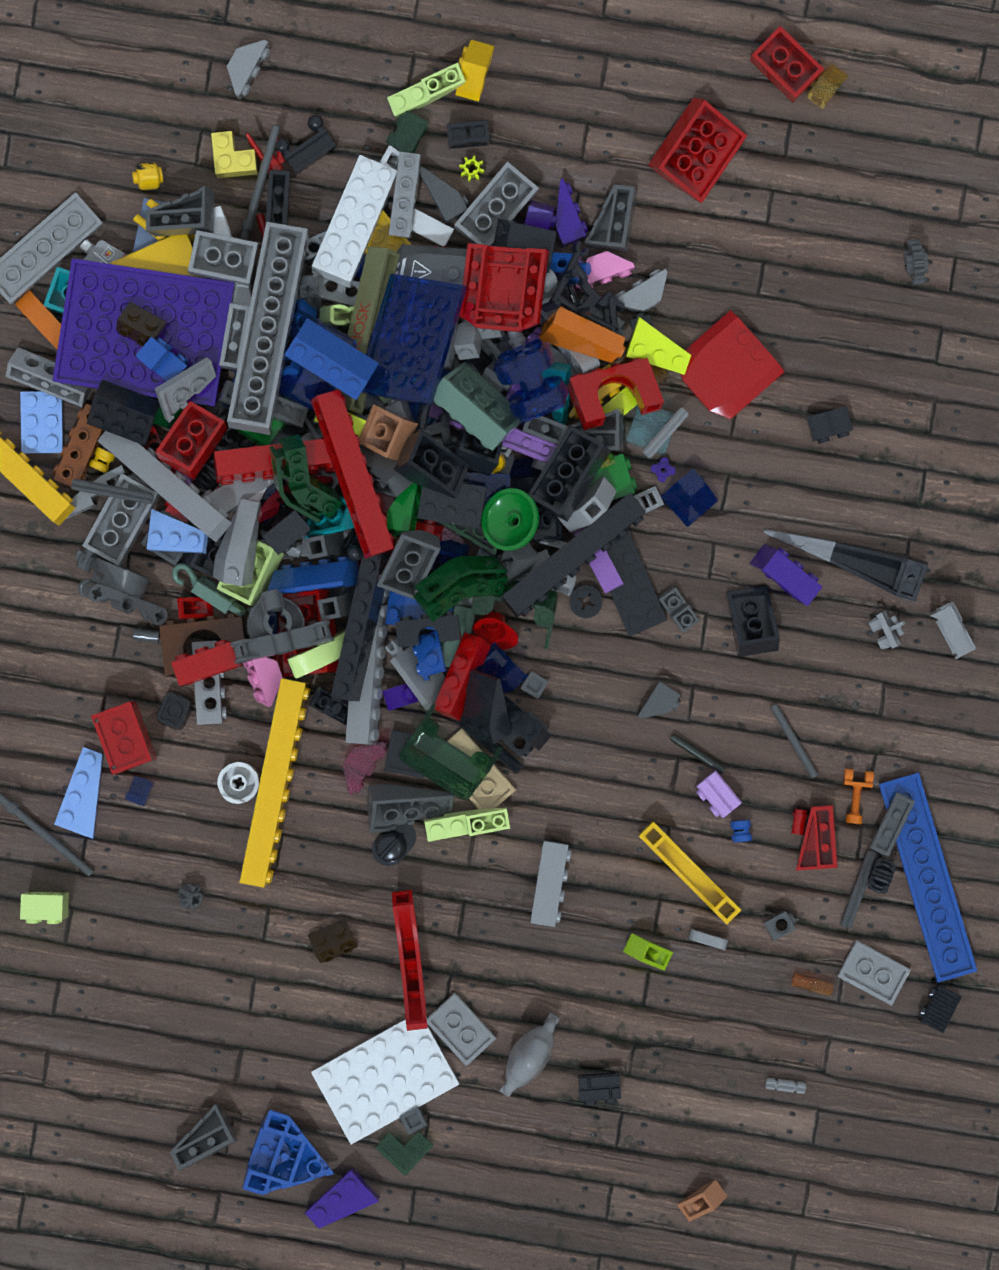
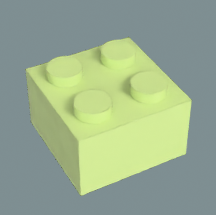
[20,892,69,924]

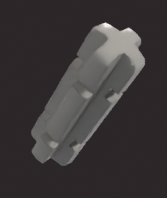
[765,1078,806,1094]

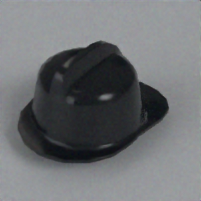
[372,823,416,866]

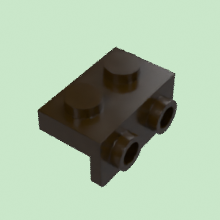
[116,302,166,347]
[308,919,358,963]

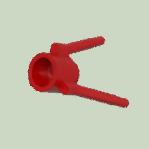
[246,133,285,175]

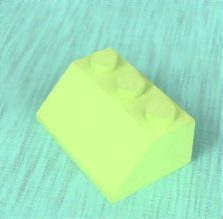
[217,539,284,606]

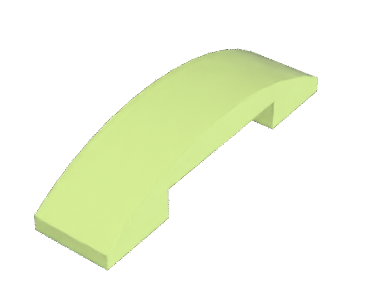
[287,629,346,678]

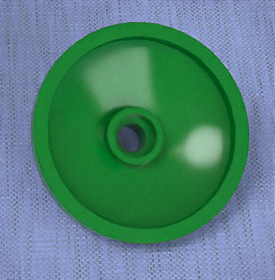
[482,488,539,551]

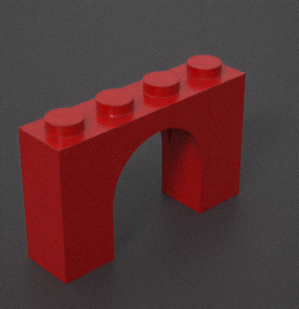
[567,358,664,431]

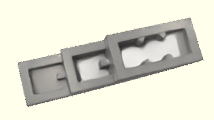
[65,465,127,520]

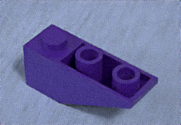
[555,179,588,248]

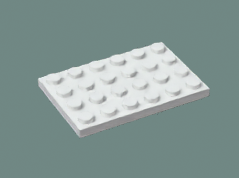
[311,1019,459,1144]

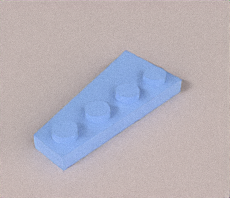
[54,747,103,839]

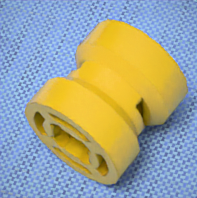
[89,447,115,473]

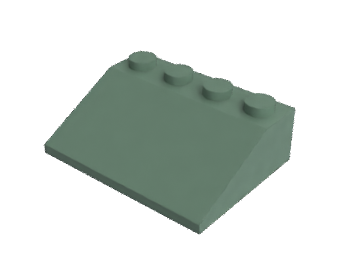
[429,362,527,451]

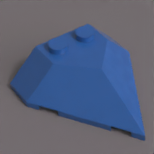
[242,1109,334,1195]

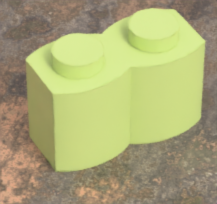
[319,304,354,327]

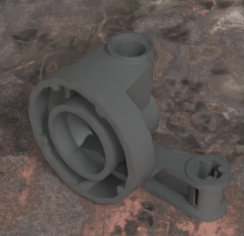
[78,557,168,625]
[230,589,335,664]

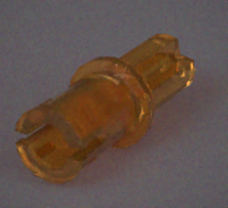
[791,973,833,996]

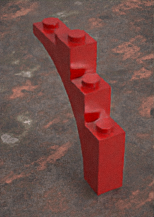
[392,890,428,1031]

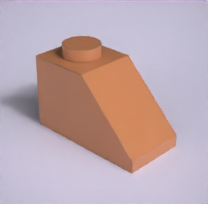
[677,1179,728,1222]

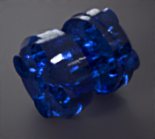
[493,339,569,423]

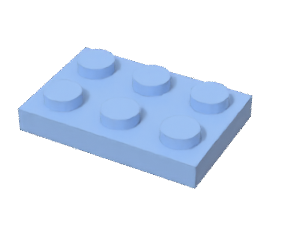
[20,391,64,454]

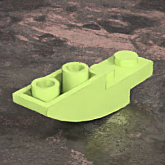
[387,63,466,117]
[424,808,510,842]

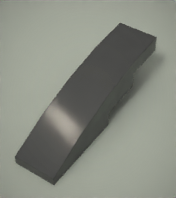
[219,380,308,428]

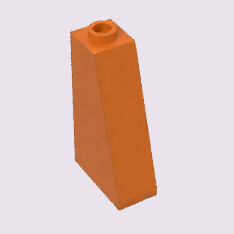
[538,307,625,363]

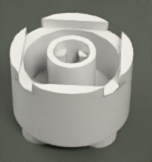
[217,762,261,804]

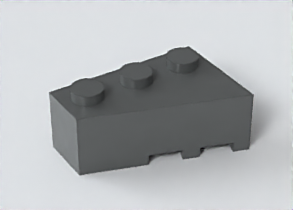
[146,186,214,237]
[567,408,624,451]
[170,1104,238,1171]

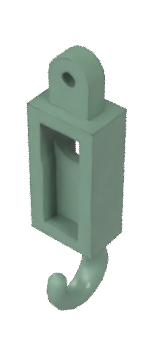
[172,563,246,617]

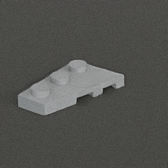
[155,357,216,423]

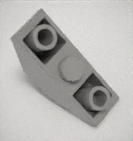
[227,40,270,100]
[615,269,668,313]
[557,476,617,533]

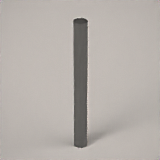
[770,703,818,779]

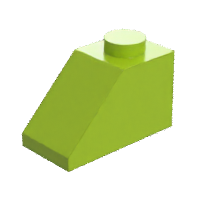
[623,933,673,971]

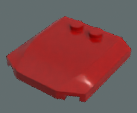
[459,243,549,332]
[680,310,784,420]

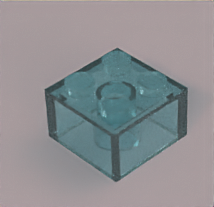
[625,407,674,457]

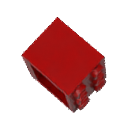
[91,701,157,775]

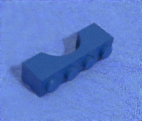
[282,298,317,385]

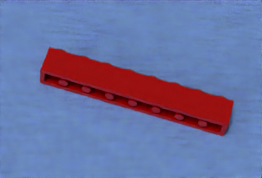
[311,389,394,559]

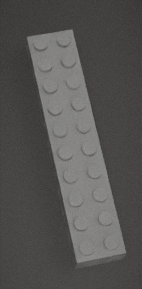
[227,222,309,435]

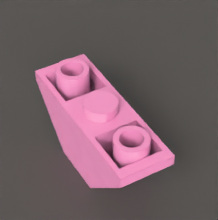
[575,251,635,292]
[241,650,282,707]

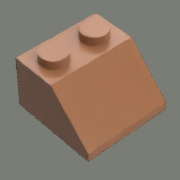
[359,404,418,461]

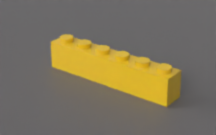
[0,431,76,526]

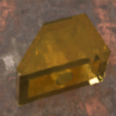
[807,64,848,109]

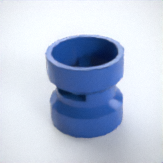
[730,820,753,842]

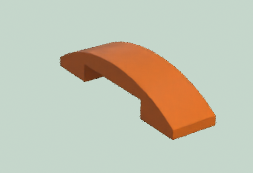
[15,290,61,349]

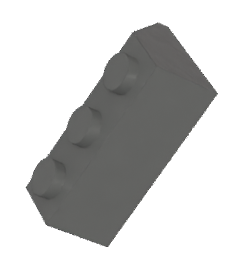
[377,530,441,600]

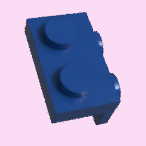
[413,631,446,681]

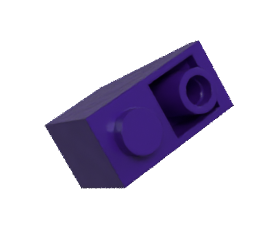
[383,684,419,711]

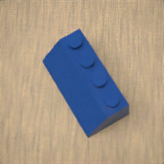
[284,318,379,400]
[268,557,359,595]

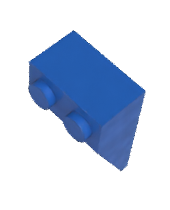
[385,591,454,630]

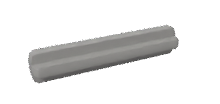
[642,408,689,459]

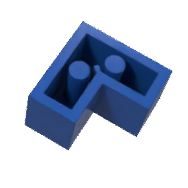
[135,337,190,381]

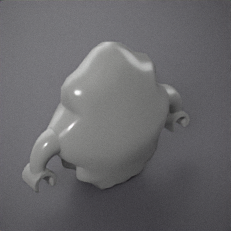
[499,1012,560,1097]

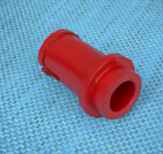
[791,809,808,835]

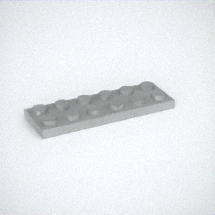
[0,192,103,305]

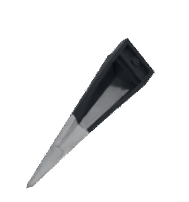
[763,529,928,601]

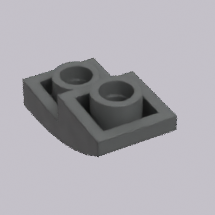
[657,586,699,633]

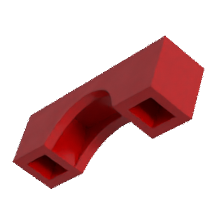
[433,633,491,721]

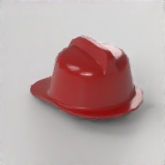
[473,610,518,650]

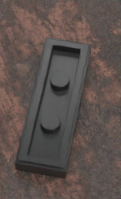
[869,792,915,857]

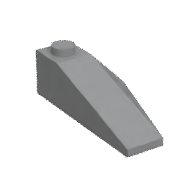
[213,498,261,586]

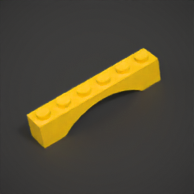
[638,821,741,924]

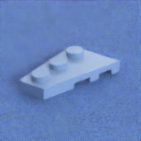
[147,509,208,554]

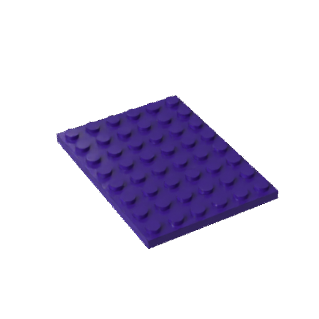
[53,258,236,407]

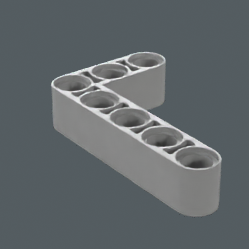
[540,269,600,374]

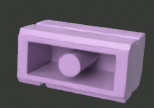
[696,770,742,818]

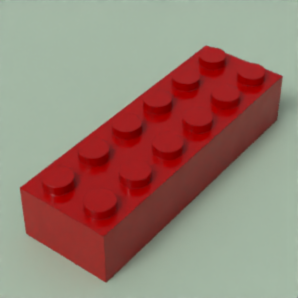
[213,438,335,486]

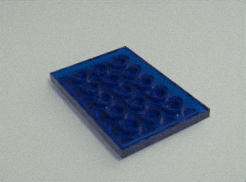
[361,274,467,406]

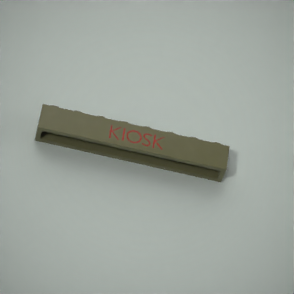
[334,247,400,415]

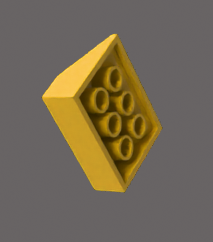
[110,234,209,279]

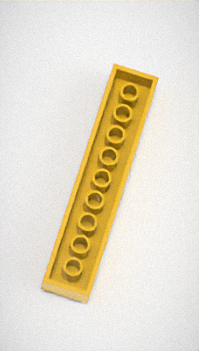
[240,678,311,888]

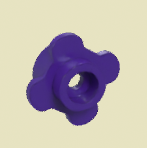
[651,458,675,482]

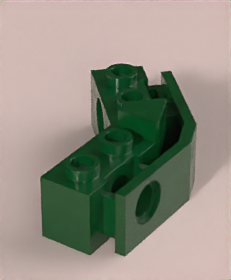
[269,434,343,523]
[413,556,508,622]

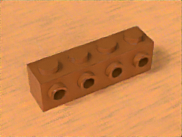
[53,404,104,487]

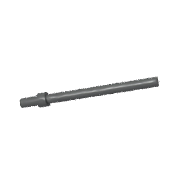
[240,124,280,241]
[0,792,94,877]

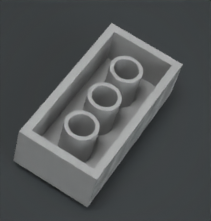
[454,161,539,246]
[82,473,160,566]

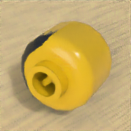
[132,162,163,190]

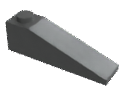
[367,784,454,833]

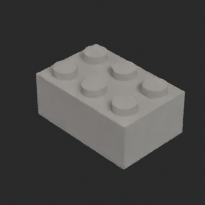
[188,230,260,287]

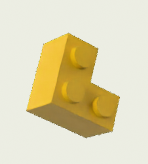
[455,40,495,102]

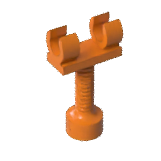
[843,769,874,824]

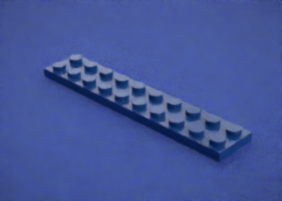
[878,772,977,983]

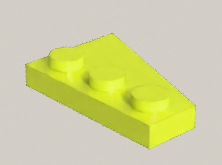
[625,316,691,375]

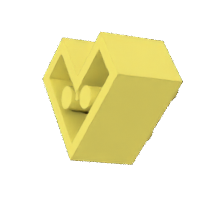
[211,131,258,178]

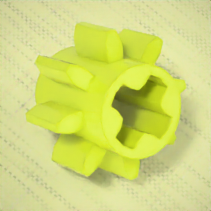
[459,156,484,182]

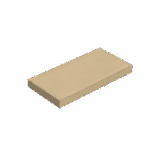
[431,728,516,809]

